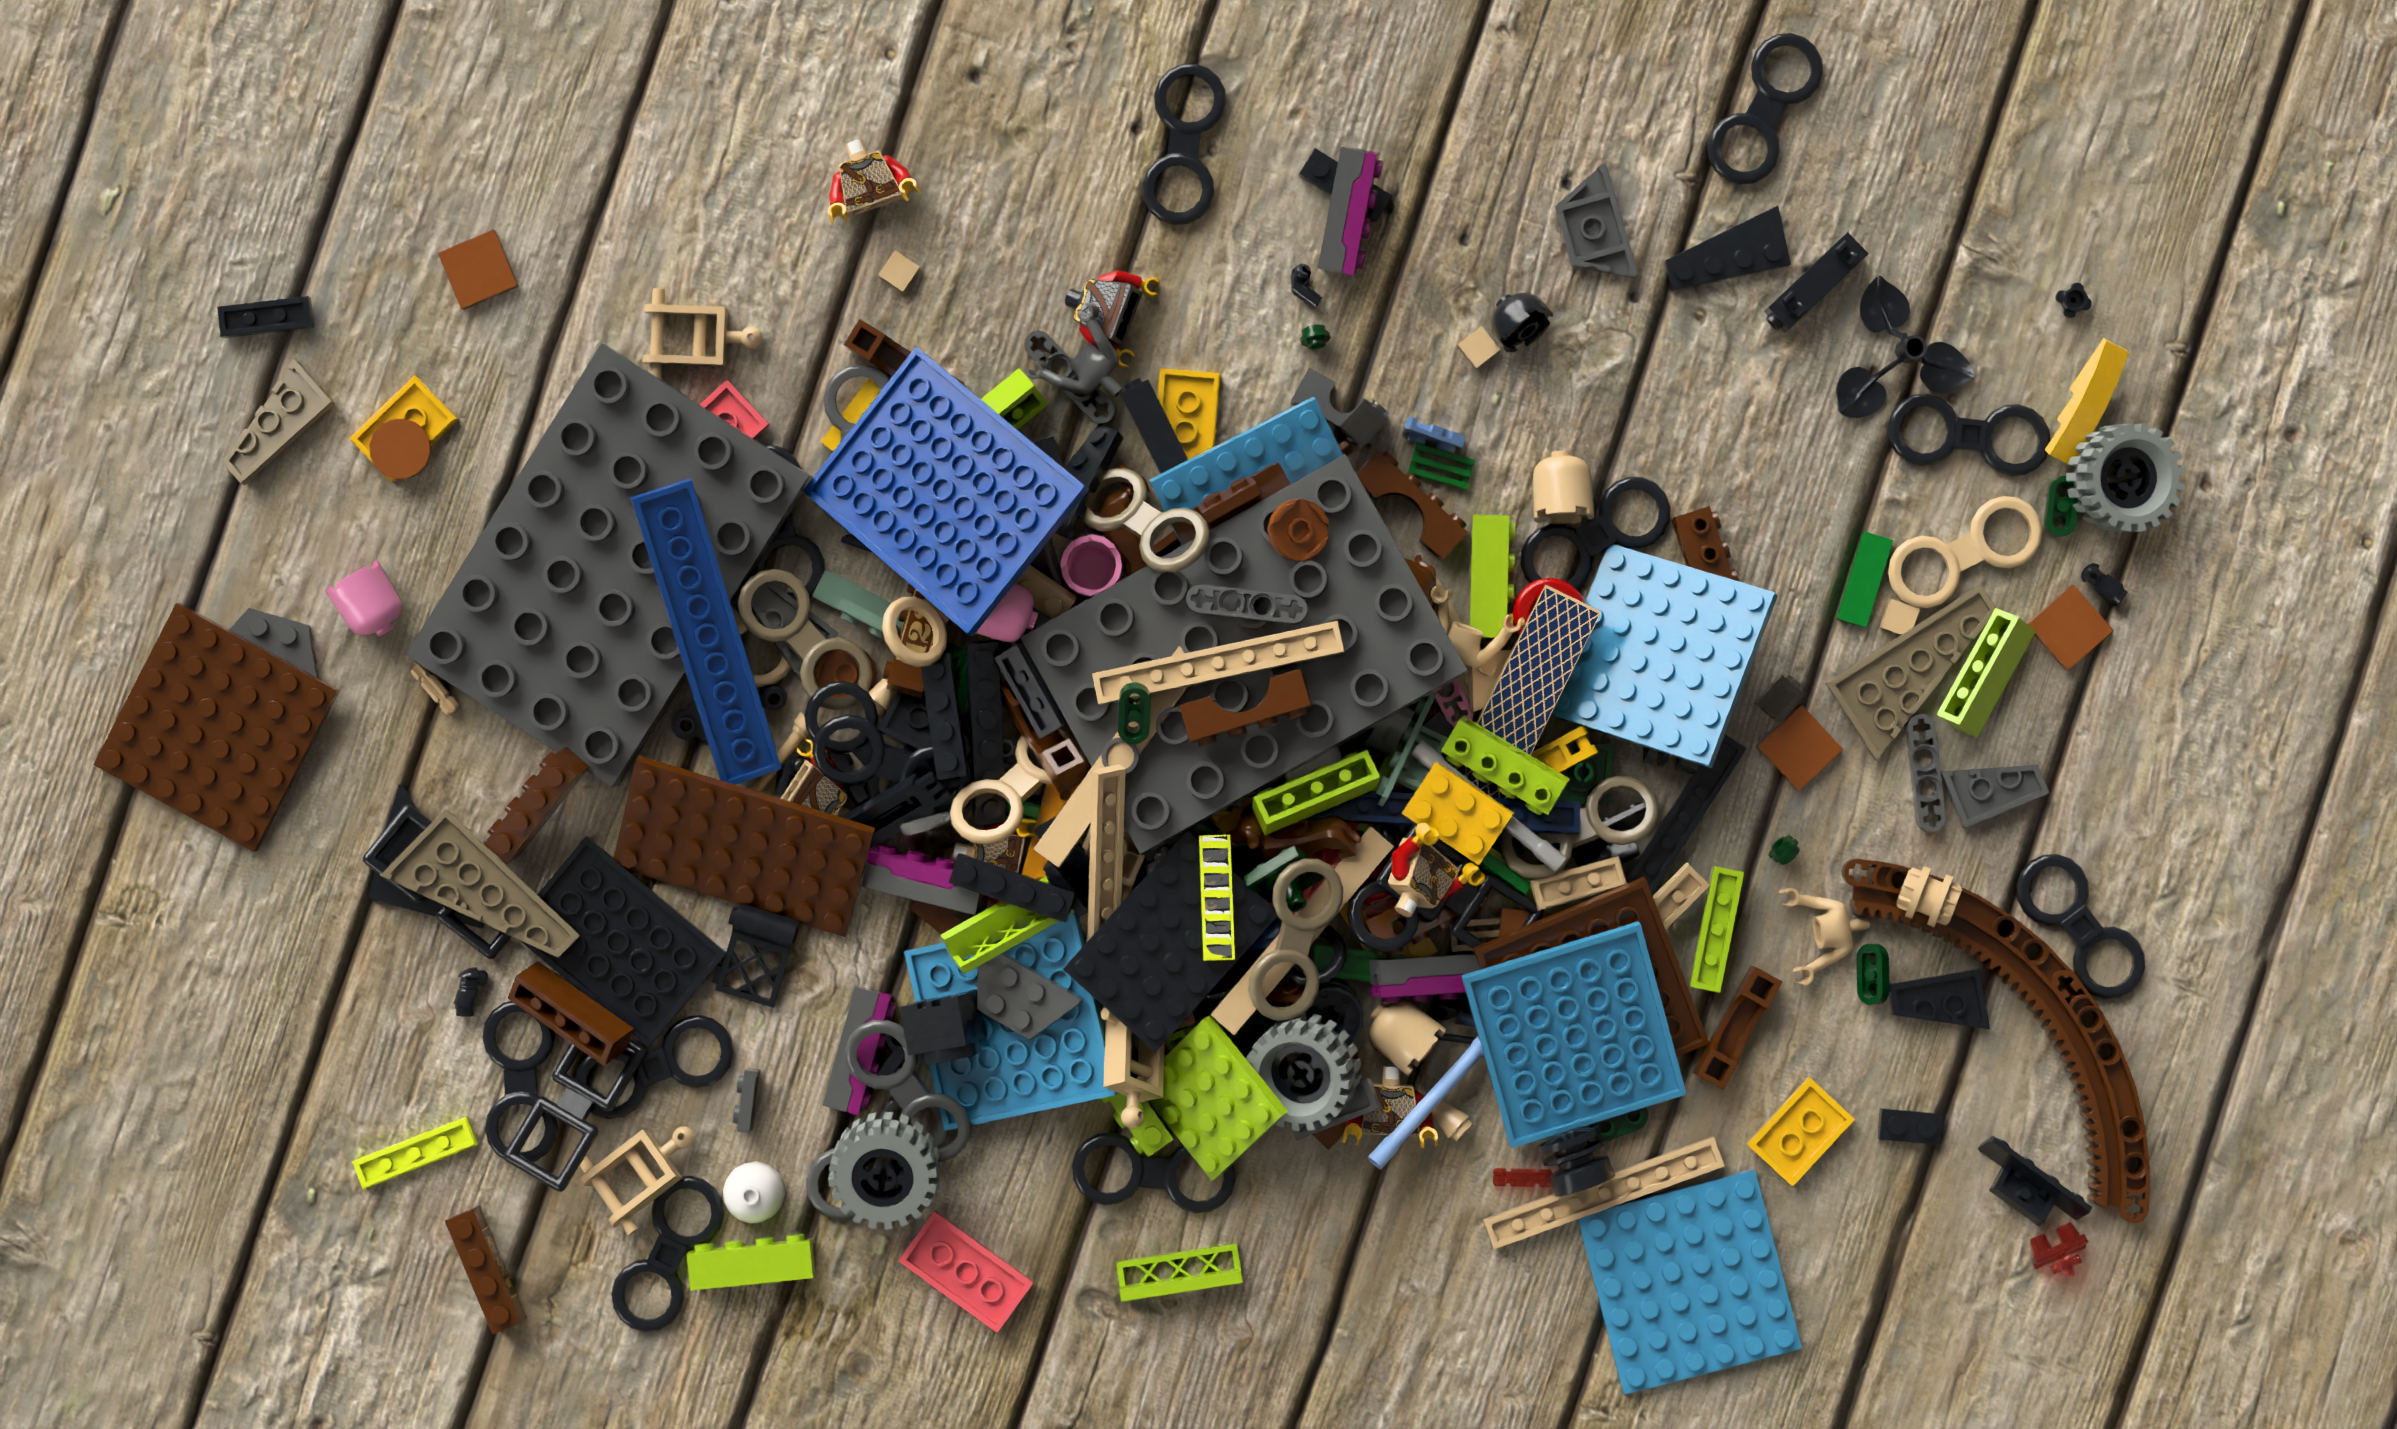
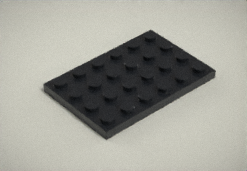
[1063,830,1277,1053]
[519,836,727,1048]

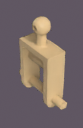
[642,288,763,380]
[1101,1008,1166,1129]
[580,1126,695,1236]

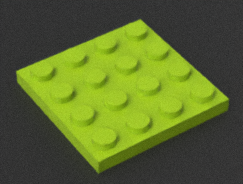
[1149,1015,1289,1181]

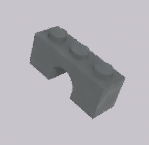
[1291,368,1389,448]

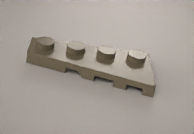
[222,358,335,486]

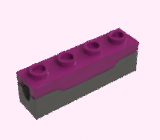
[1318,146,1383,275]
[862,844,988,915]
[1369,953,1481,1003]
[822,986,896,1115]

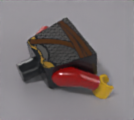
[1065,270,1160,367]

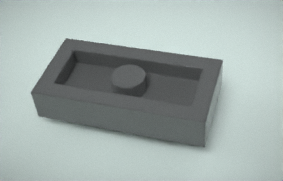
[733,1068,760,1133]

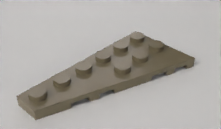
[1825,584,1996,761]
[380,809,580,958]

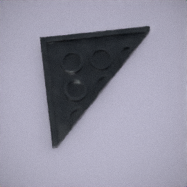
[368,785,484,929]

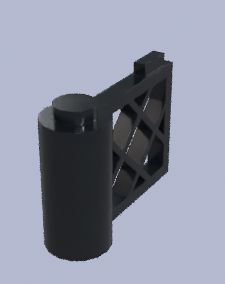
[711,903,800,1008]

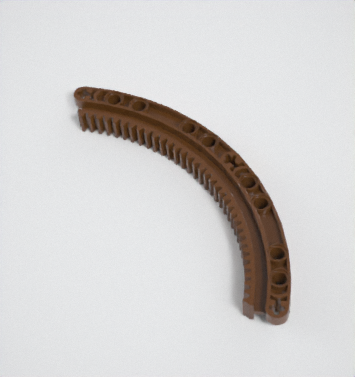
[1841,859,2150,1223]

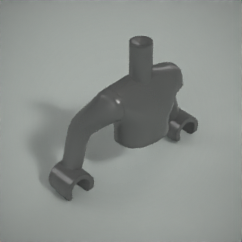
[1027,302,1123,397]

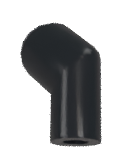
[1290,264,1323,310]
[774,757,806,796]

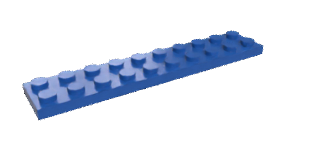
[630,478,782,785]

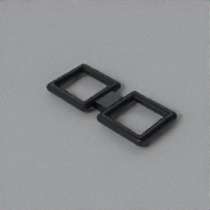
[363,804,511,959]
[1377,823,1545,949]
[504,1039,647,1192]

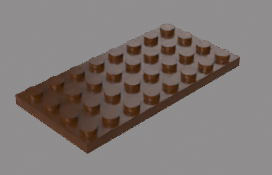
[613,755,875,937]

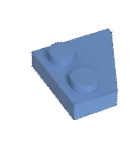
[1402,416,1466,453]

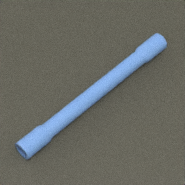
[1368,1036,1484,1170]

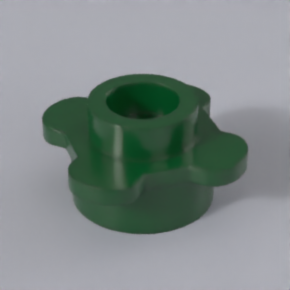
[1768,835,1800,865]

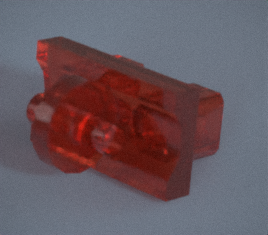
[2029,1222,2088,1278]

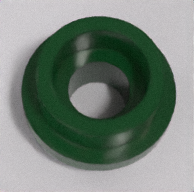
[1300,325,1331,350]

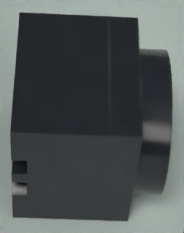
[899,990,987,1065]

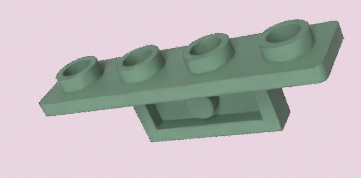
[813,570,904,640]
[1376,693,1448,807]

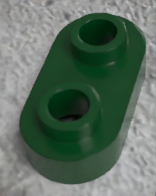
[2044,476,2079,537]
[1118,682,1151,744]
[1857,943,1890,1005]
[1588,1107,1649,1142]

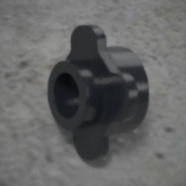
[2055,283,2092,318]

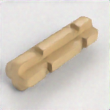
[411,663,460,715]

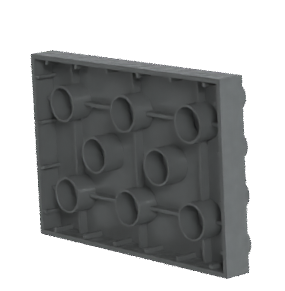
[405,343,813,787]
[1020,454,1468,855]

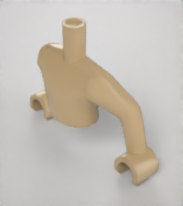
[1430,584,1525,682]
[1779,888,1870,985]

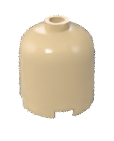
[1533,450,1594,524]
[1369,998,1447,1077]

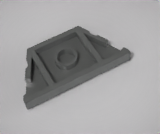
[1554,163,1638,278]
[229,608,318,678]
[977,952,1084,1040]

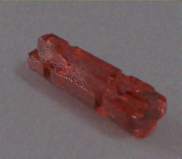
[1492,1168,1552,1187]

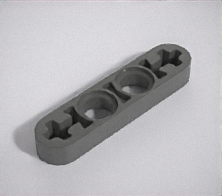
[1024,330,1115,425]
[1186,585,1308,625]
[1905,714,1946,832]

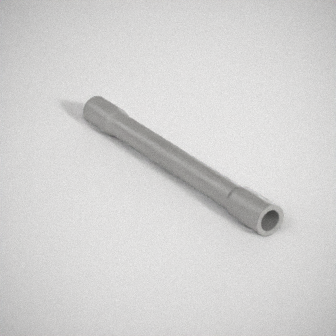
[1411,740,1566,872]

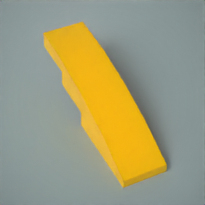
[2045,338,2129,464]

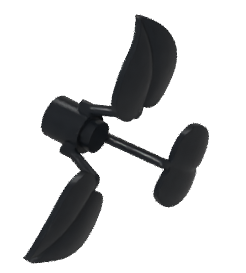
[1836,276,1976,418]

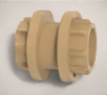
[1896,866,1962,927]

